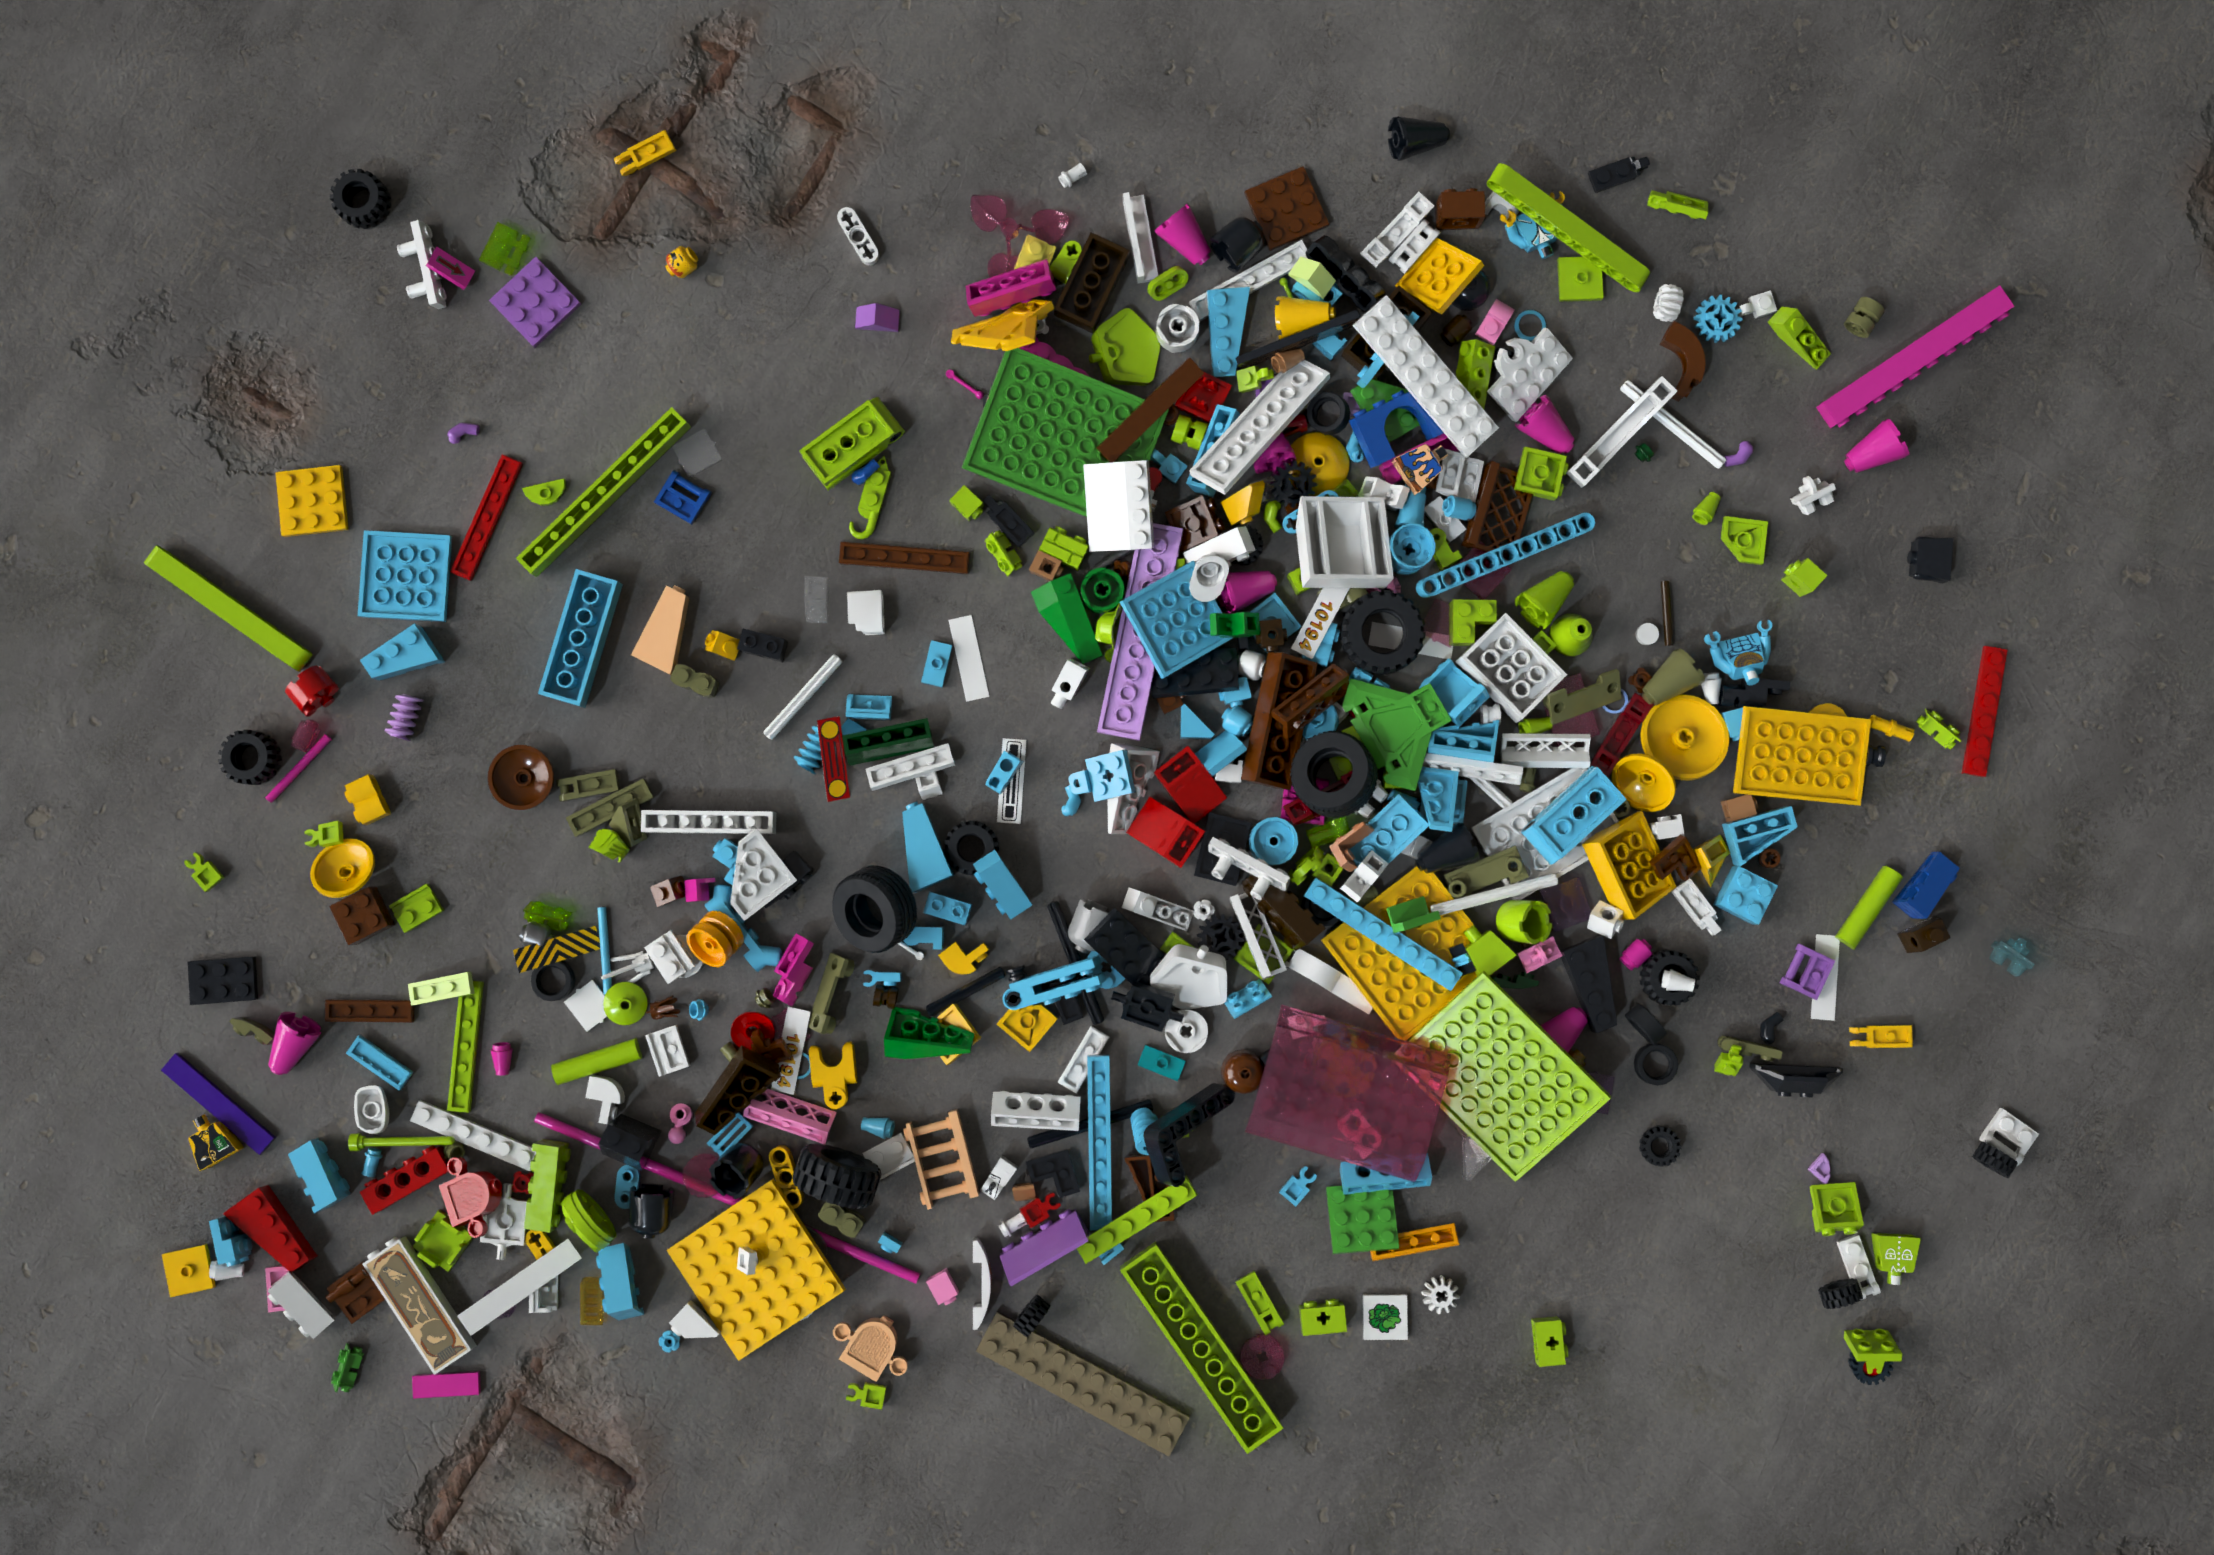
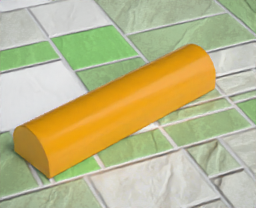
[1370,1223,1460,1261]

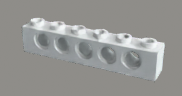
[641,810,776,834]

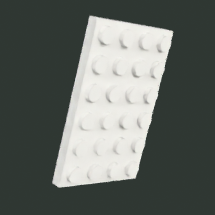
[1470,768,1619,900]

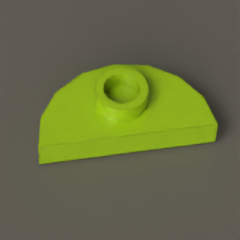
[522,478,566,506]

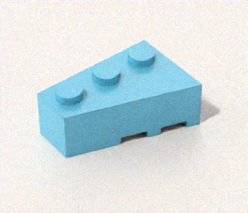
[360,624,445,680]
[1428,720,1499,762]
[1722,806,1798,866]
[288,1138,351,1213]
[596,1243,644,1320]

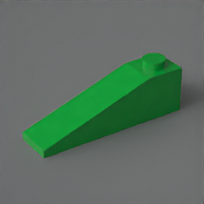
[1031,573,1103,664]
[884,1007,975,1059]

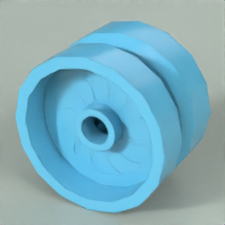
[1248,817,1298,866]

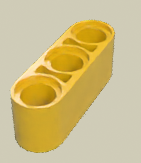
[769,1145,804,1209]

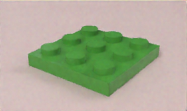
[1326,1186,1399,1254]

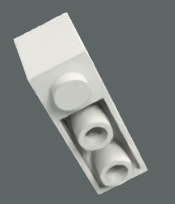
[1121,888,1194,931]

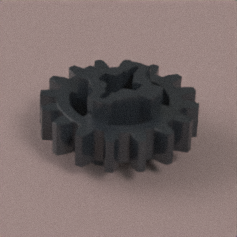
[1269,460,1317,508]
[1197,914,1244,961]

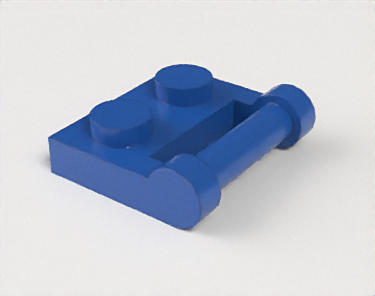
[654,470,712,525]

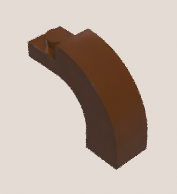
[1659,321,1705,402]

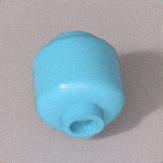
[1221,706,1253,738]

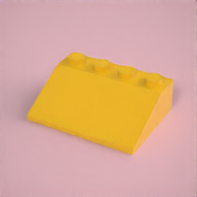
[1582,811,1677,920]

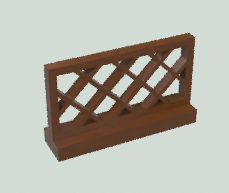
[1461,461,1532,560]

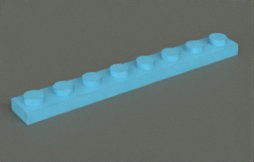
[1304,877,1463,991]
[1087,1055,1112,1231]

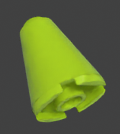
[1515,571,1574,629]
[1549,613,1593,656]

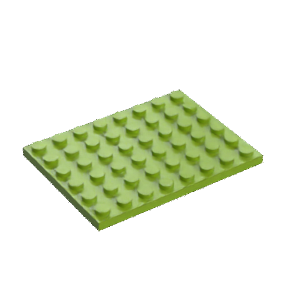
[1390,971,1611,1182]

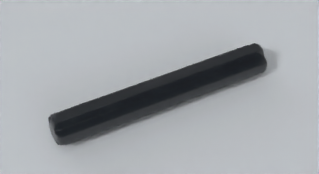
[926,967,1005,1016]

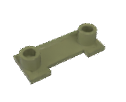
[1543,669,1622,725]
[1444,845,1529,899]
[808,952,855,1035]

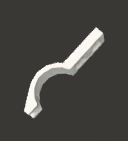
[1284,948,1373,1014]

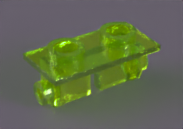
[523,901,572,931]

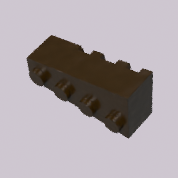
[1242,875,1326,951]
[695,1045,781,1135]

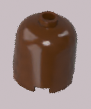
[1221,1049,1265,1094]

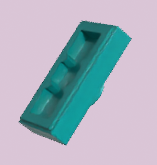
[1137,1045,1186,1081]

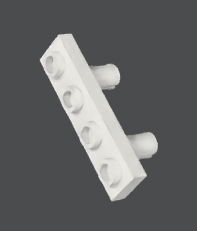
[397,220,447,309]
[1208,837,1290,900]

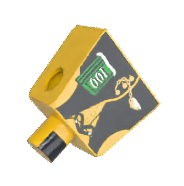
[188,1114,244,1171]

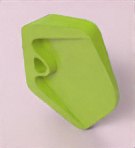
[1089,308,1160,386]

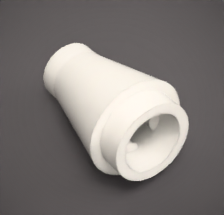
[1701,672,1722,704]
[1661,969,1695,992]
[209,1261,245,1281]

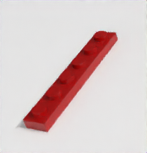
[1962,646,2007,777]

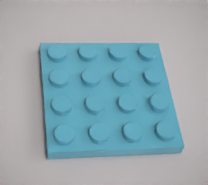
[357,530,452,622]
[1120,560,1232,679]

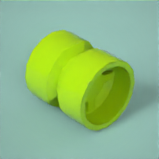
[1171,414,1208,451]

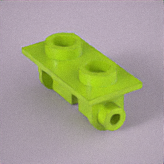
[985,530,1023,577]
[1916,709,1961,749]

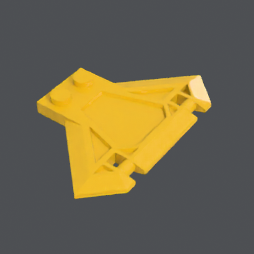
[951,299,1054,351]

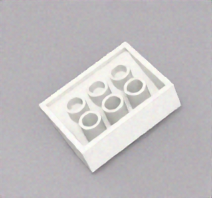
[1084,460,1154,552]
[1455,613,1567,723]

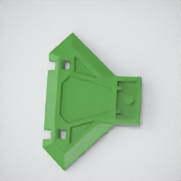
[1342,678,1452,791]

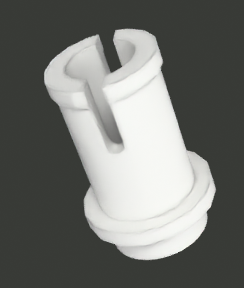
[1058,163,1087,188]
[999,1212,1028,1237]

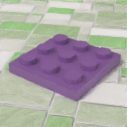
[489,257,581,348]

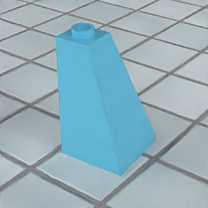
[902,802,955,893]

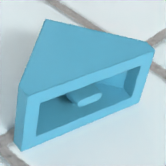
[1180,704,1215,739]

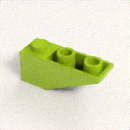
[1768,307,1831,370]

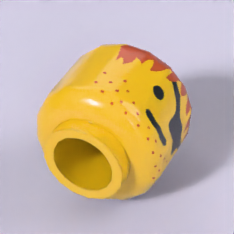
[665,246,698,278]

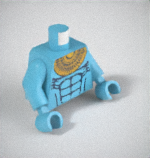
[1704,620,1772,685]

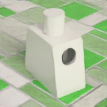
[1051,658,1090,709]

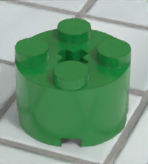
[1081,567,1124,614]

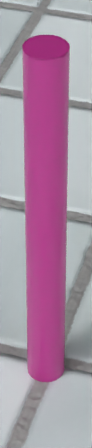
[265,734,332,803]

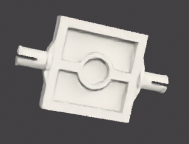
[480,1183,527,1260]

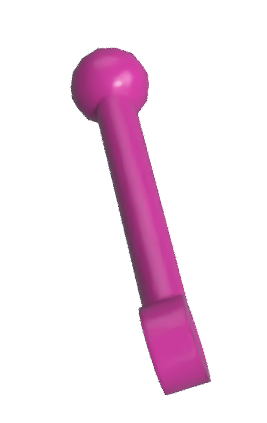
[946,370,984,399]

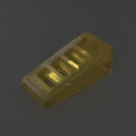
[580,1277,604,1325]

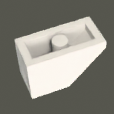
[669,1300,721,1338]

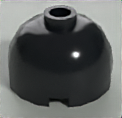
[1452,270,1490,311]

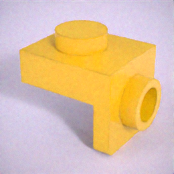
[705,630,740,661]

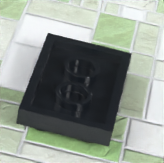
[1194,812,1252,886]
[187,956,258,1005]

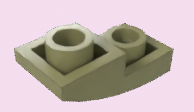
[229,1017,275,1045]

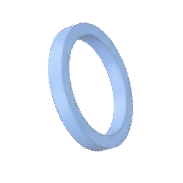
[1602,689,1628,714]

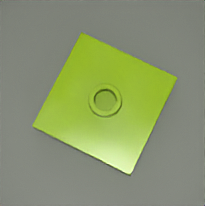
[1557,257,1603,302]

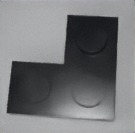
[1026,1149,1080,1198]

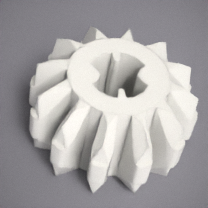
[1653,284,1684,322]
[1421,1275,1460,1314]

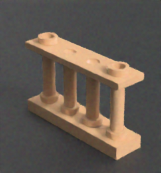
[903,1109,980,1210]

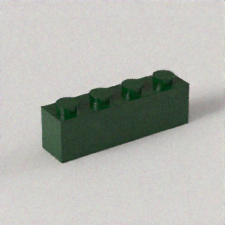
[842,718,934,766]

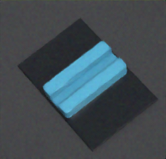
[1449,943,1477,976]

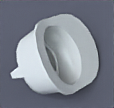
[1189,552,1229,602]

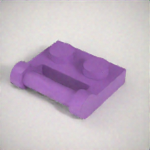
[1779,944,1835,1000]

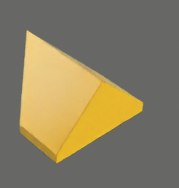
[1692,834,1730,888]

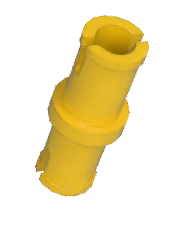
[1869,714,1914,742]

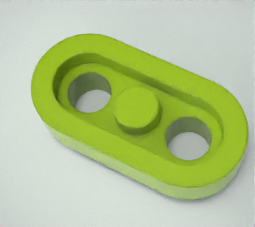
[1147,266,1188,301]

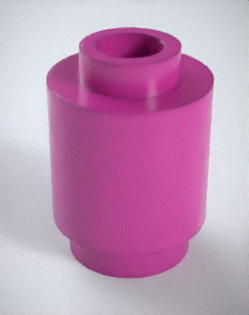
[1619,939,1652,971]

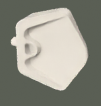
[1150,944,1227,1009]

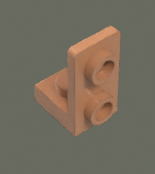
[1329,821,1374,873]

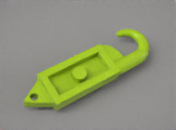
[849,456,891,539]

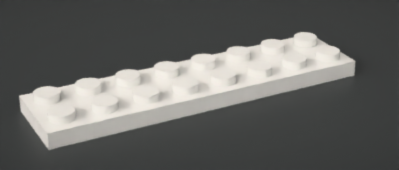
[1352,295,1499,458]
[1189,360,1330,495]

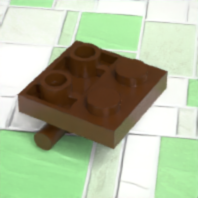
[326,1261,385,1324]

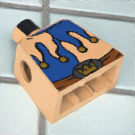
[1392,444,1448,496]

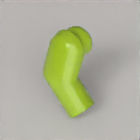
[1263,500,1283,533]

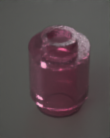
[291,718,321,752]

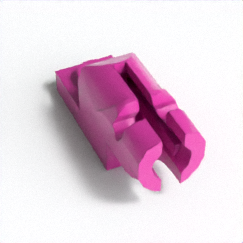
[773,933,814,1007]

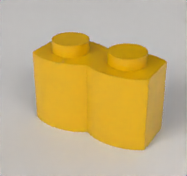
[344,774,391,825]

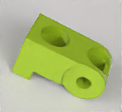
[1430,528,1462,571]

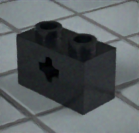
[737,628,788,663]

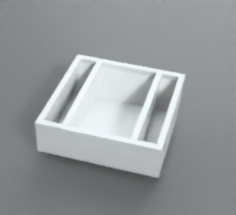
[1296,496,1394,588]

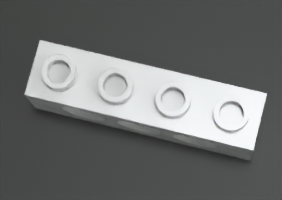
[991,1091,1080,1131]

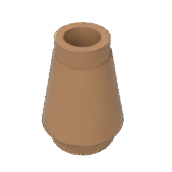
[1271,348,1305,373]

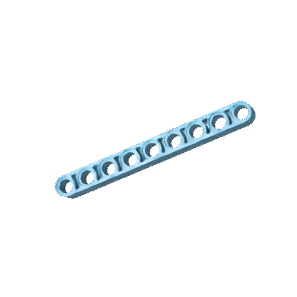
[1416,513,1595,598]

